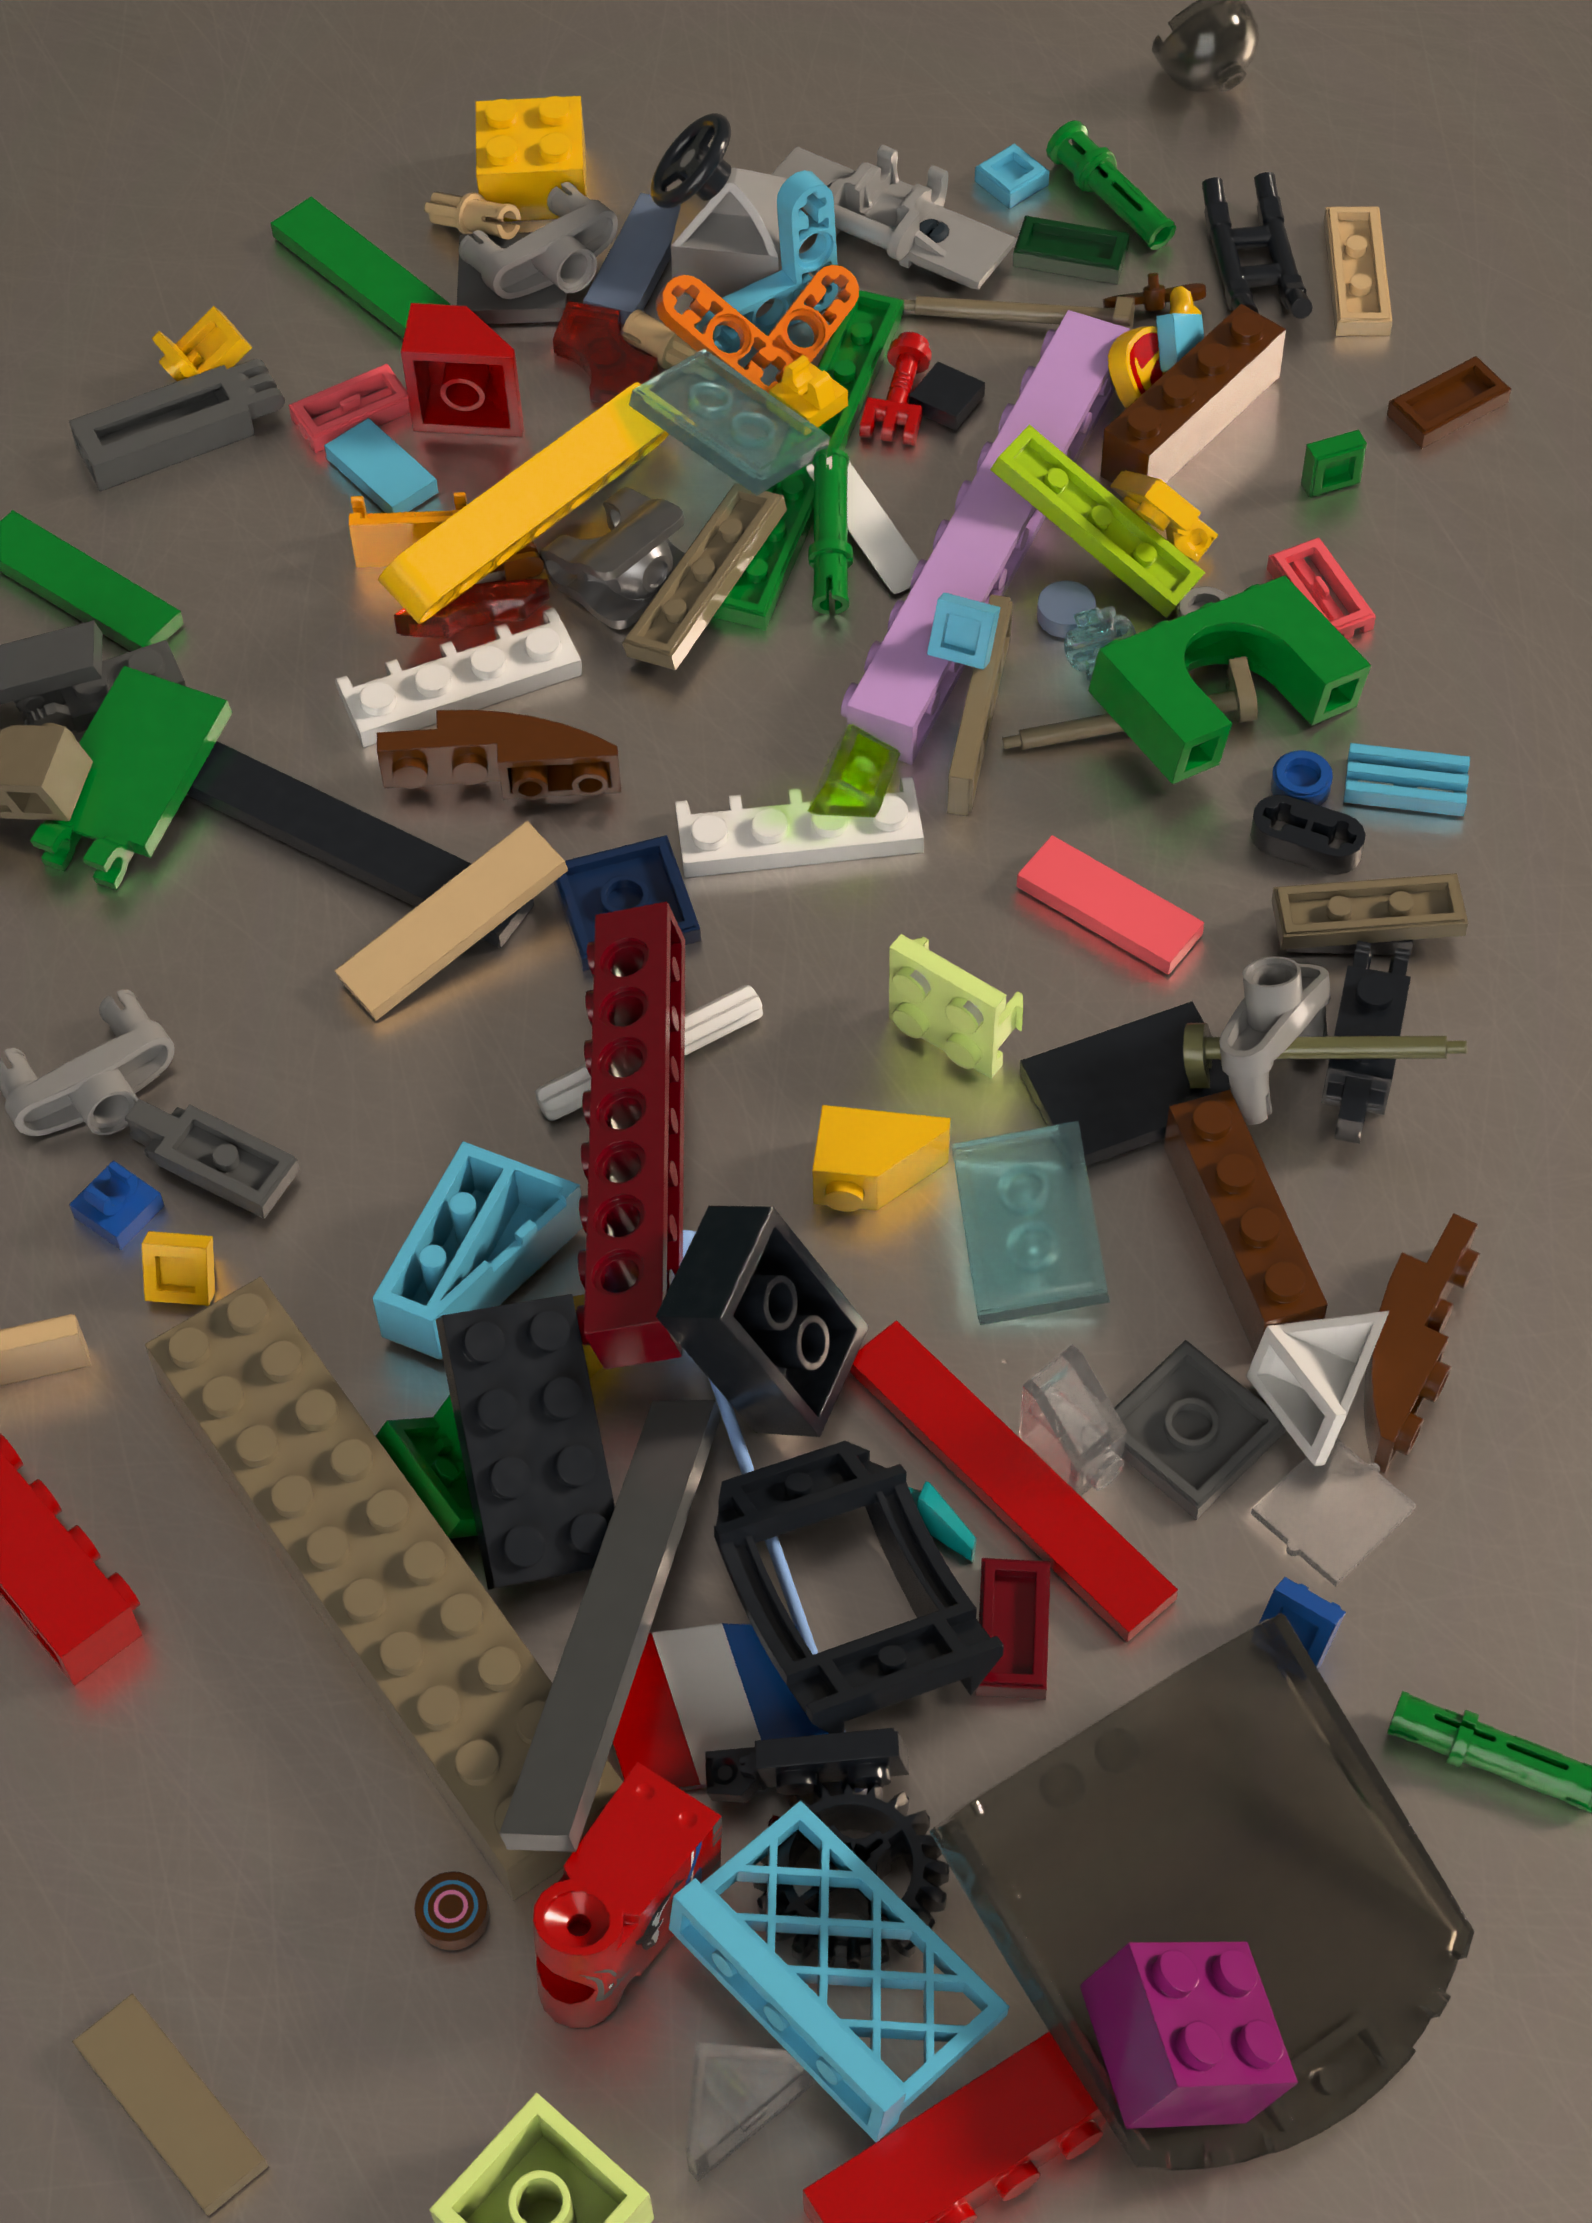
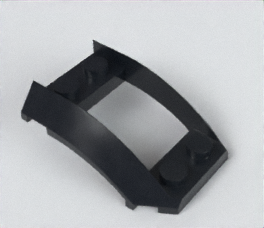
[714,1441,1004,1734]

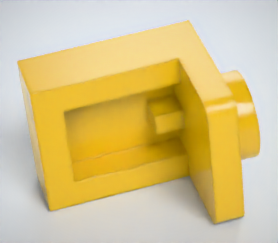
[151,306,252,382]

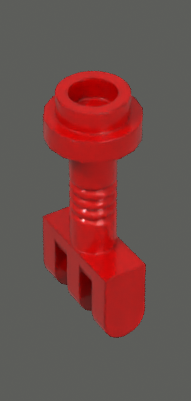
[859,332,932,446]

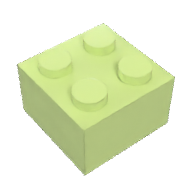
[429,2092,654,2223]

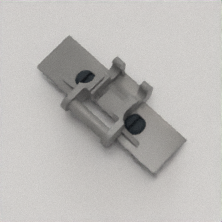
[771,144,1016,290]

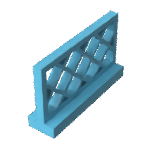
[669,1800,1010,2143]

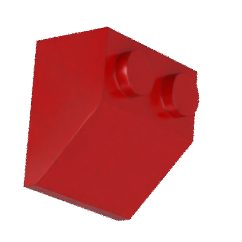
[401,303,524,437]

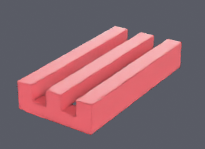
[288,364,410,453]
[1267,537,1376,639]

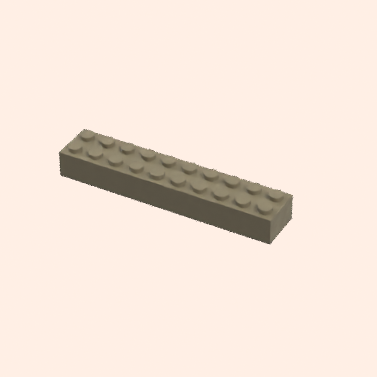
[145,1276,623,1901]

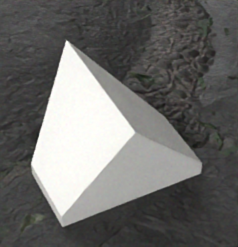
[1246,1311,1389,1466]

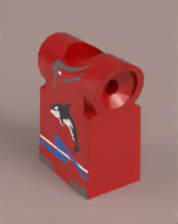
[533,1761,722,2028]

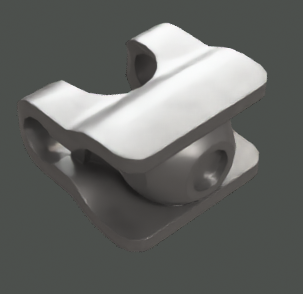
[540,487,685,630]

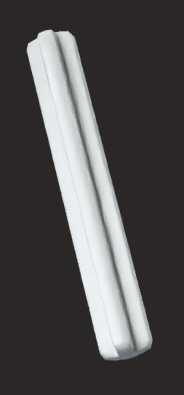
[535,985,763,1121]

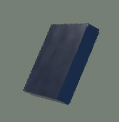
[554,835,701,971]

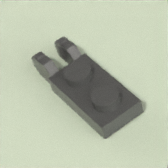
[14,640,186,733]

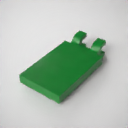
[30,666,233,890]

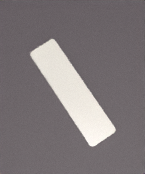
[806,456,919,594]

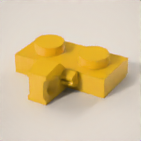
[1110,470,1218,562]

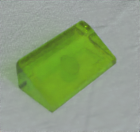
[807,724,900,817]

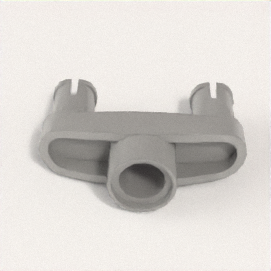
[459,182,618,299]
[1219,956,1331,1125]
[0,989,175,1136]

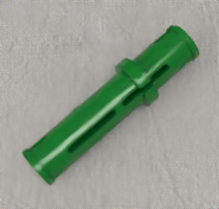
[808,448,853,614]
[1387,1691,1592,1814]

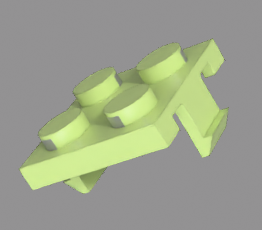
[889,934,1023,1079]

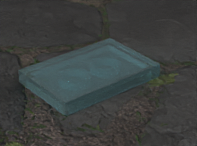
[629,349,831,496]
[951,1121,1110,1325]

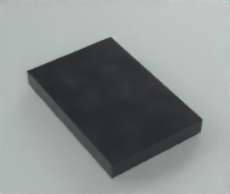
[1019,1001,1231,1172]

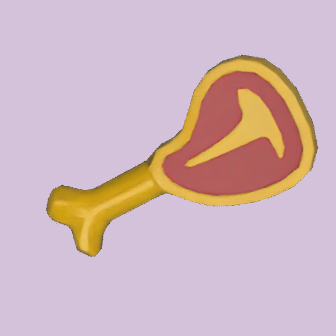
[1108,286,1201,409]

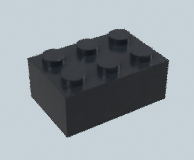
[656,1206,869,1437]

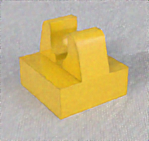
[769,355,848,435]
[141,1231,215,1306]

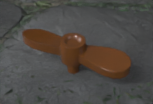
[1103,273,1206,311]

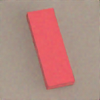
[1017,835,1204,975]

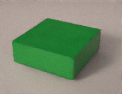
[1301,430,1367,497]

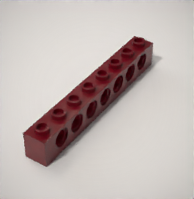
[576,901,685,1370]

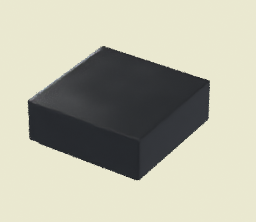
[909,362,985,430]

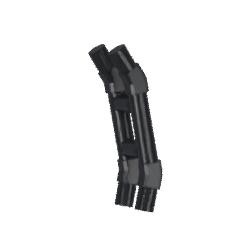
[1202,172,1313,319]

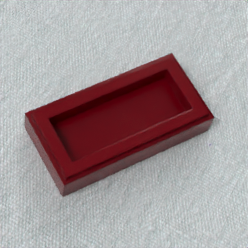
[976,1558,1051,1700]

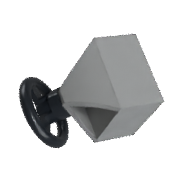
[650,113,787,304]

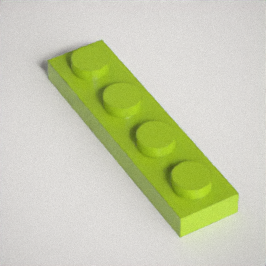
[990,425,1206,618]

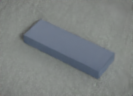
[583,193,681,324]

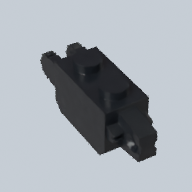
[1321,941,1411,1144]

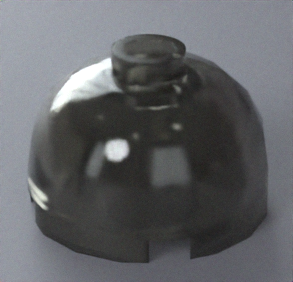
[1152,0,1259,92]

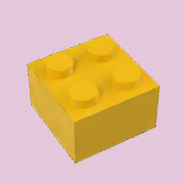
[475,96,587,222]

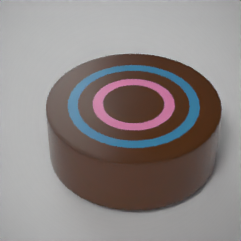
[414,1871,490,1950]

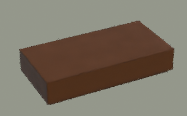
[1387,356,1511,449]

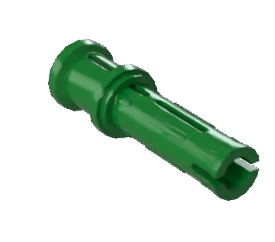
[1046,120,1176,250]

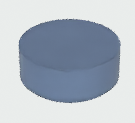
[1037,581,1096,638]

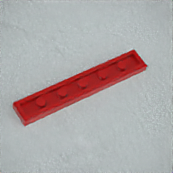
[849,1320,1178,1642]

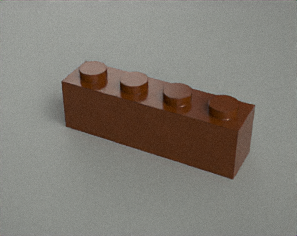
[1100,304,1286,483]
[1164,1090,1328,1355]

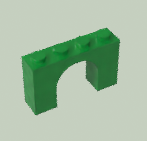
[1088,575,1371,785]

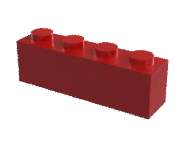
[0,1433,142,1686]
[803,2026,1109,2223]

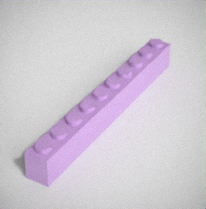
[841,310,1130,765]

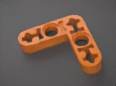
[656,265,859,403]

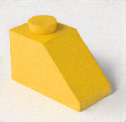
[812,1105,951,1212]

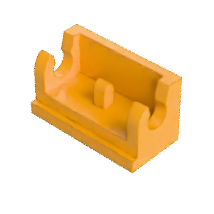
[349,492,468,568]

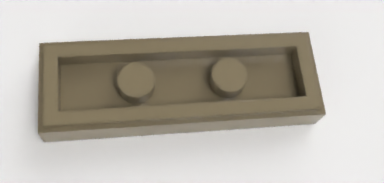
[1271,873,1468,950]
[72,1993,269,2217]

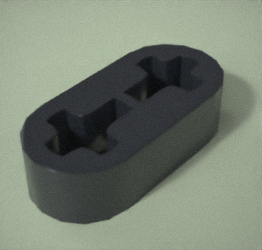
[1250,795,1366,875]

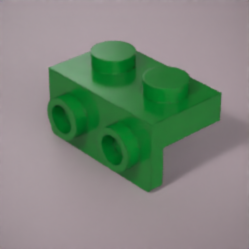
[376,1395,477,1539]

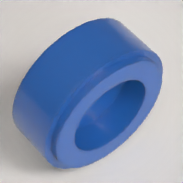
[1271,750,1333,806]

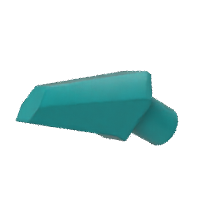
[909,1481,977,1562]

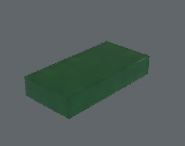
[1013,216,1130,284]

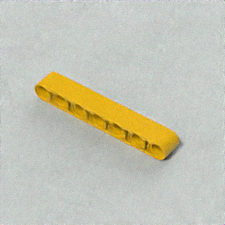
[378,382,677,624]

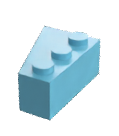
[372,1141,583,1360]

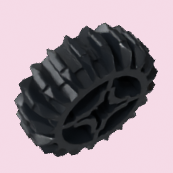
[753,1777,950,1971]

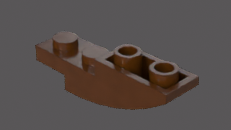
[377,710,621,800]
[1364,1213,1480,1473]

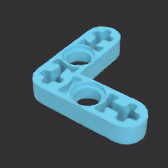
[695,170,838,353]

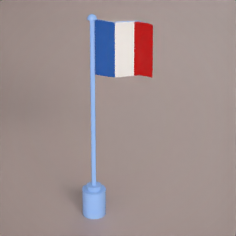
[613,1230,864,1793]

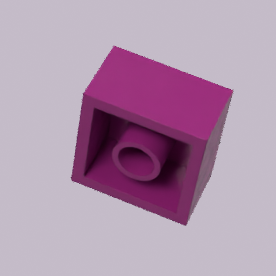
[1079,1942,1298,2129]

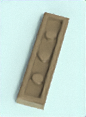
[622,483,787,670]
[947,594,1013,816]

